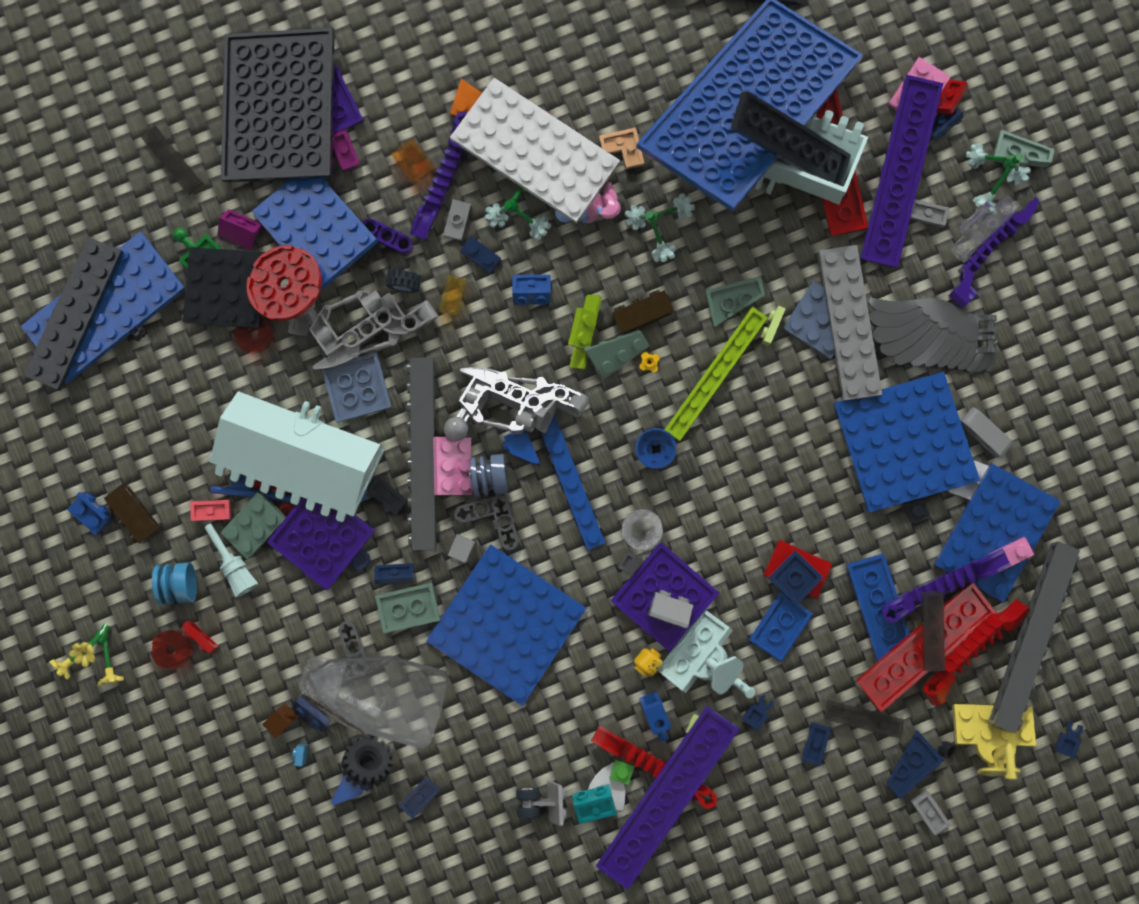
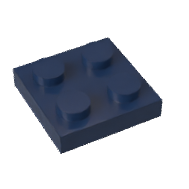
[768,550,823,606]

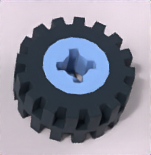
[385,269,421,293]

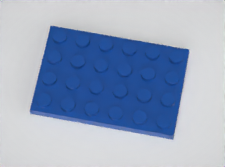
[251,178,378,290]
[934,463,1061,602]

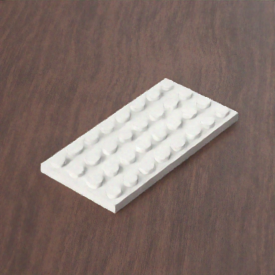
[450,78,620,224]

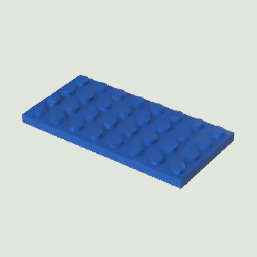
[21,231,186,384]

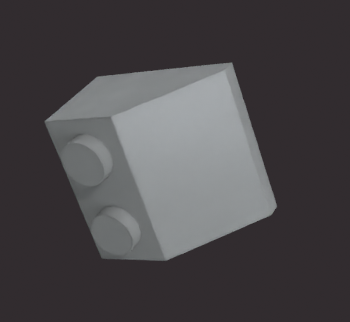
[648,590,693,628]

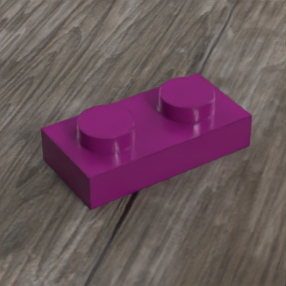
[333,129,361,172]

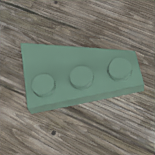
[991,130,1055,168]
[705,277,765,327]
[583,329,650,379]

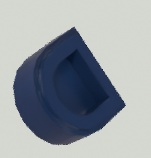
[351,550,371,573]

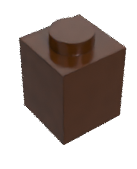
[262,703,298,738]

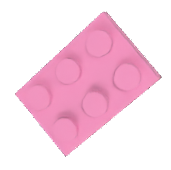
[888,57,951,110]
[433,437,472,495]

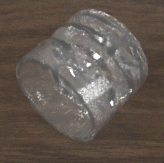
[622,509,663,552]

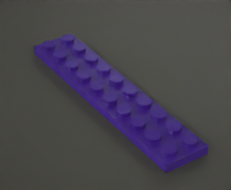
[860,74,943,268]
[596,705,739,890]

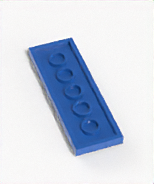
[846,553,910,661]

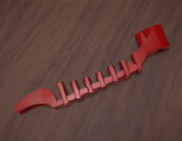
[923,599,1030,706]
[591,725,717,809]

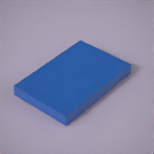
[748,592,813,662]

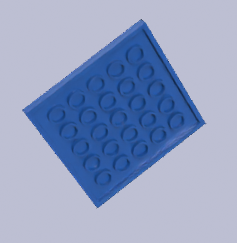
[833,372,980,513]
[426,544,586,706]

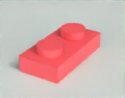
[190,500,231,521]

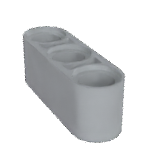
[960,407,1014,459]

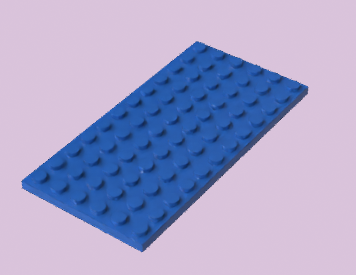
[636,0,863,212]

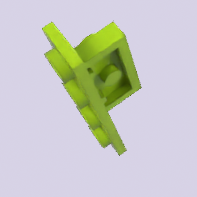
[568,295,602,370]

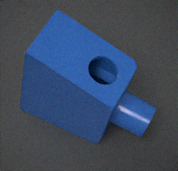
[639,691,671,741]

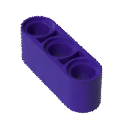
[362,218,414,256]

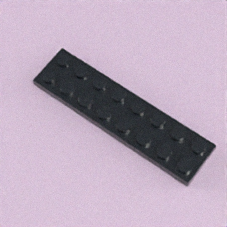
[730,90,851,186]
[23,237,124,391]

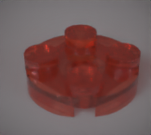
[234,317,274,353]
[151,629,192,669]

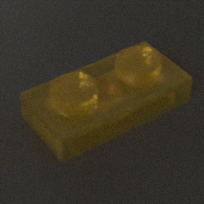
[439,275,467,317]

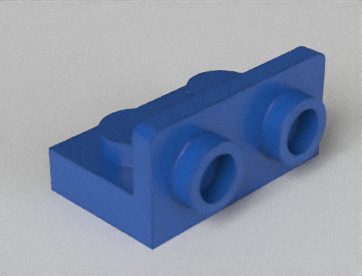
[512,275,551,305]
[67,492,113,535]

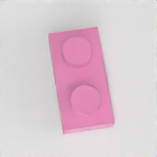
[988,537,1034,572]

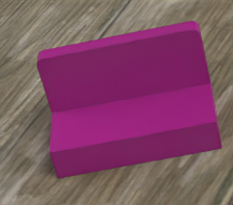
[217,209,262,250]

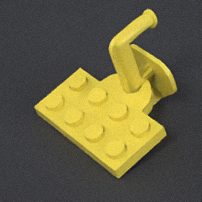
[952,704,1036,779]

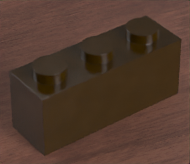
[612,290,674,335]
[104,484,163,544]

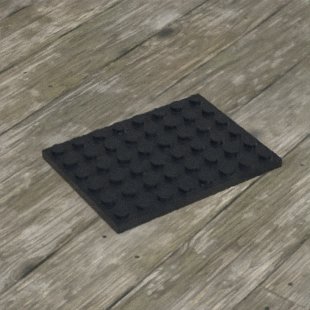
[221,27,335,182]

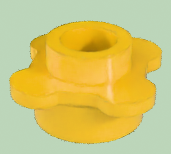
[639,352,660,373]

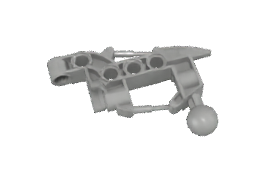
[303,290,438,370]
[444,367,590,441]

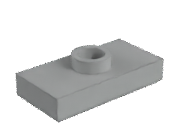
[443,199,472,241]

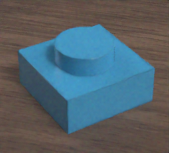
[292,743,308,766]

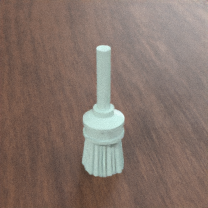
[204,524,259,597]

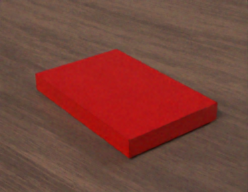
[763,540,832,599]

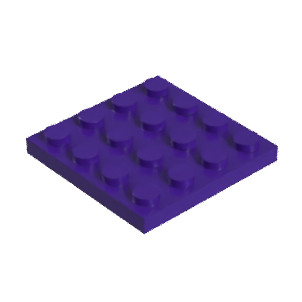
[267,497,375,591]
[610,542,719,652]

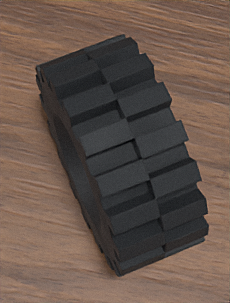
[341,735,393,790]

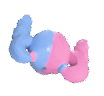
[555,182,621,223]

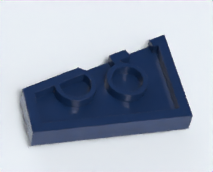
[886,730,944,799]

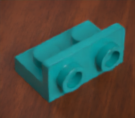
[572,784,617,824]

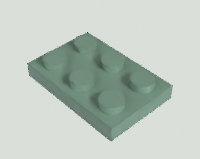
[220,491,286,560]
[375,583,440,633]

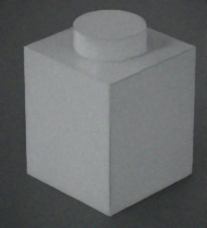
[448,534,476,565]

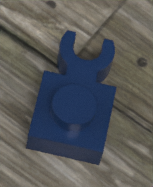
[741,694,774,731]
[1054,721,1083,759]

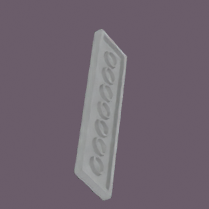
[818,245,882,401]

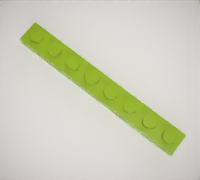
[664,307,768,441]

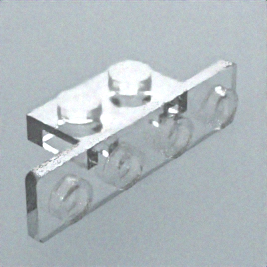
[950,195,1020,261]

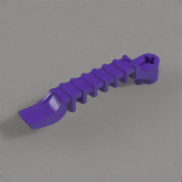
[410,112,467,241]
[948,197,1039,309]
[881,549,1011,623]

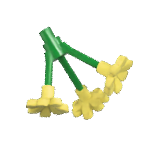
[50,624,124,686]

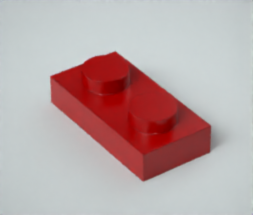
[936,80,968,115]
[182,621,220,654]

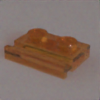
[391,138,436,185]

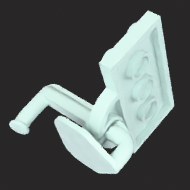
[658,610,755,698]

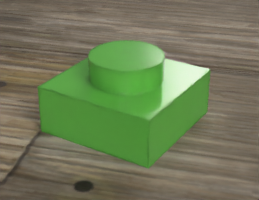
[609,759,634,785]

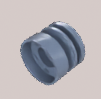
[469,454,508,497]

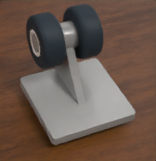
[516,781,566,826]

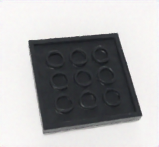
[183,247,265,329]

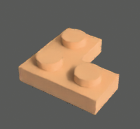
[599,127,644,169]

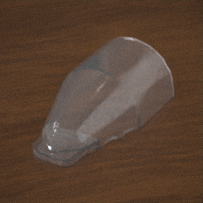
[299,656,448,750]

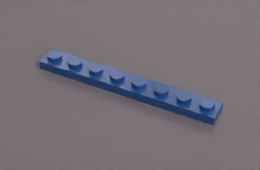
[534,406,605,550]

